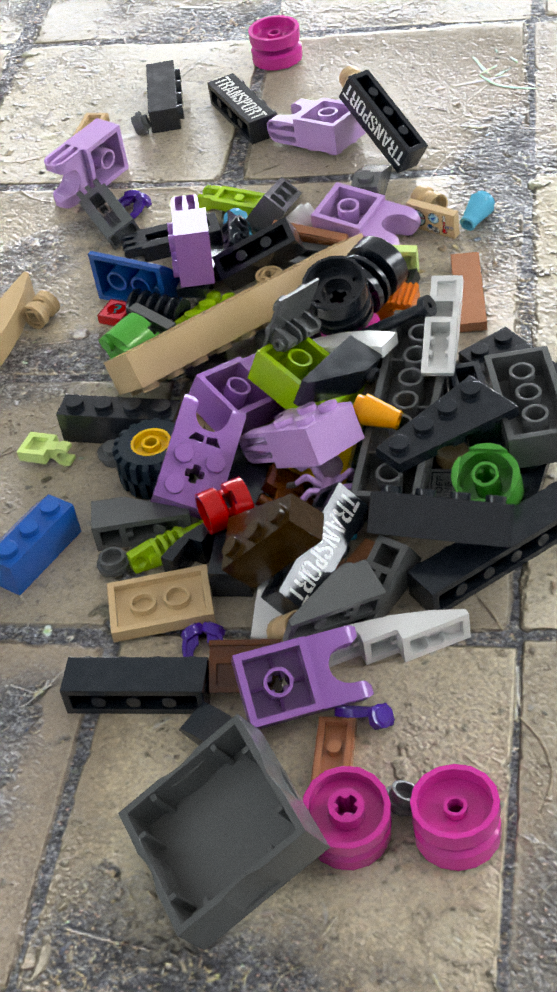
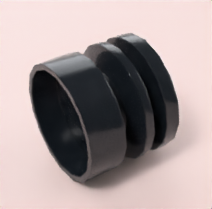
[345,236,408,314]
[302,256,374,335]

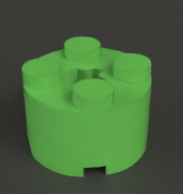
[99,312,160,360]
[451,443,524,506]

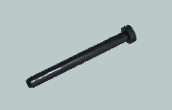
[359,295,437,331]

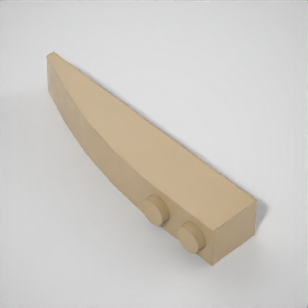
[0,271,35,367]

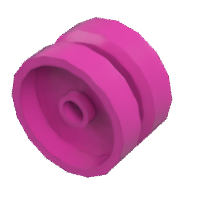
[248,15,303,70]
[410,764,502,871]
[303,766,392,871]

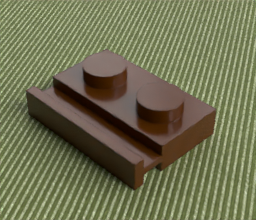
[209,639,283,694]

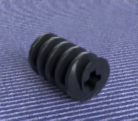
[126,288,191,322]

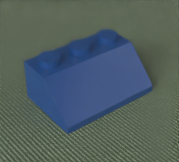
[88,251,182,302]
[0,494,82,596]

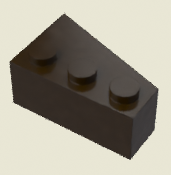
[221,493,324,589]

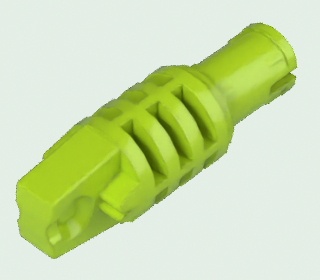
[126,520,203,574]

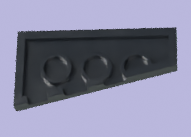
[376,376,519,473]

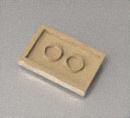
[107,564,216,643]

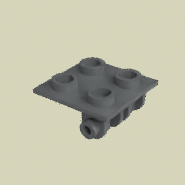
[262,278,321,352]

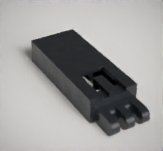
[121,212,224,262]

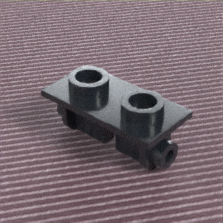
[222,210,250,251]

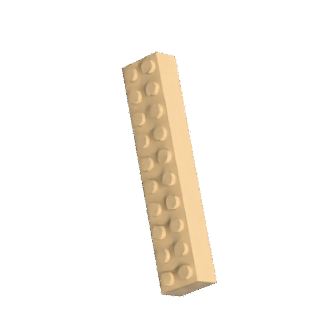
[104,233,363,397]

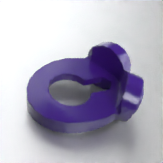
[118,190,152,219]
[180,621,226,657]
[334,702,395,730]

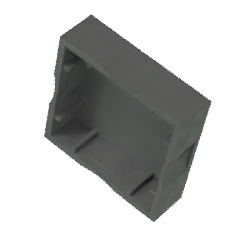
[118,714,330,950]

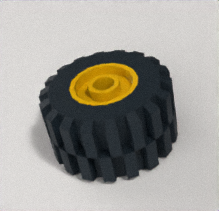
[112,418,194,499]

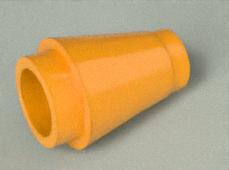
[353,393,403,430]

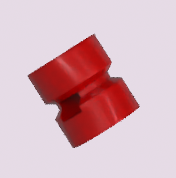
[195,476,255,535]

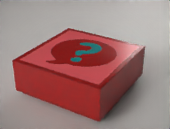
[97,299,127,326]

